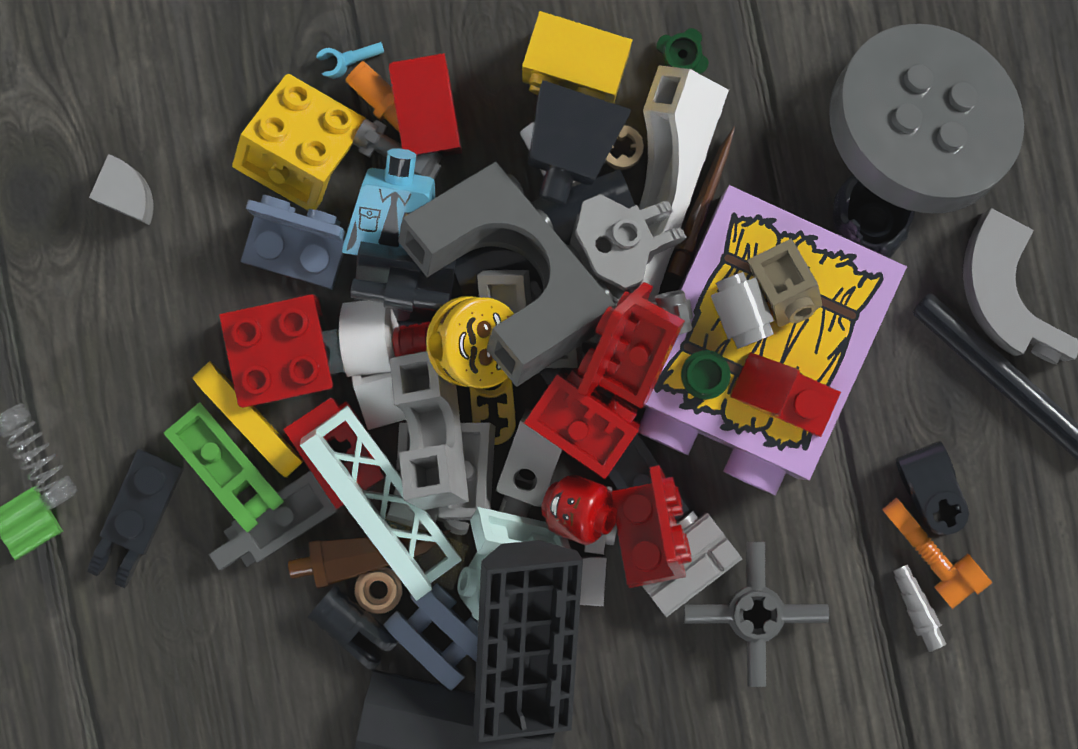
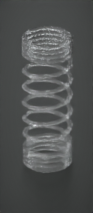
[0,403,78,510]

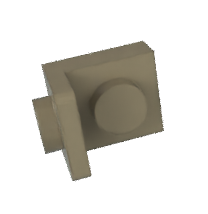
[747,238,822,327]

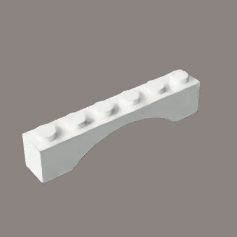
[586,65,729,347]

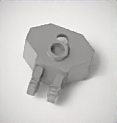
[569,194,686,302]

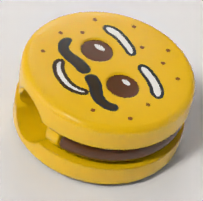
[426,296,514,389]

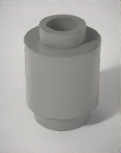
[711,272,774,349]

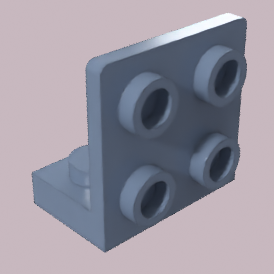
[241,195,347,290]

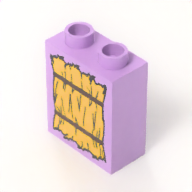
[638,185,907,496]

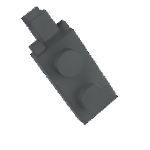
[209,471,338,570]

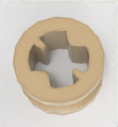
[605,125,644,170]

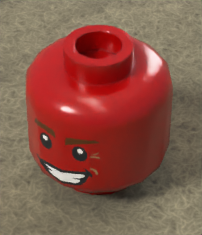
[542,475,617,545]

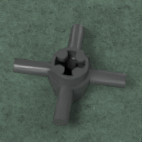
[684,542,829,687]

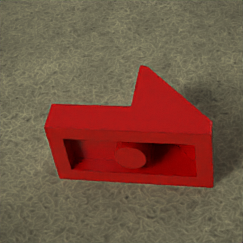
[729,352,841,437]

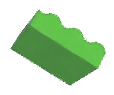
[0,486,64,560]

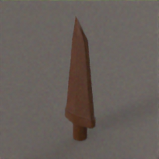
[666,126,735,280]
[288,530,451,589]

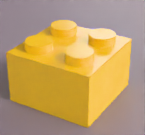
[522,11,632,104]

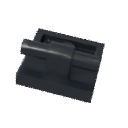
[351,241,456,327]

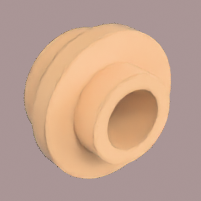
[355,567,402,614]

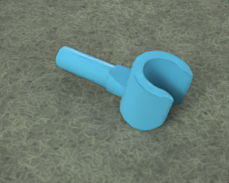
[316,42,384,79]

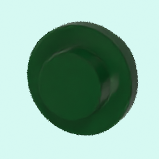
[681,350,731,400]

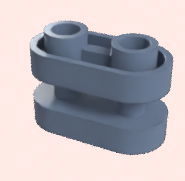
[383,583,478,691]

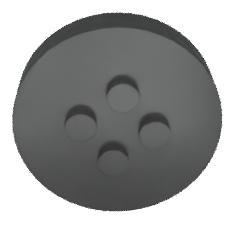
[829,24,1024,214]

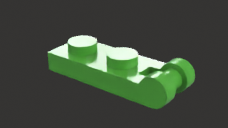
[164,402,285,533]

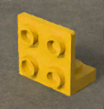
[232,74,366,210]

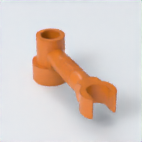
[882,498,992,609]

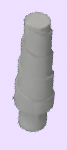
[893,564,946,652]

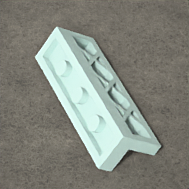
[300,405,462,601]

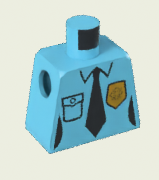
[342,148,435,255]

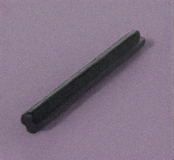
[913,294,1078,461]

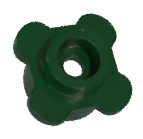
[656,28,709,74]

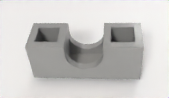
[390,351,469,510]

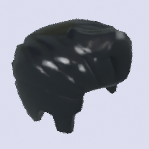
[833,174,915,259]

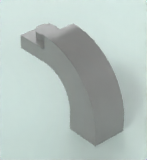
[963,208,1078,364]

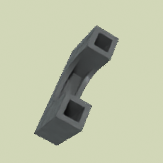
[398,162,616,387]

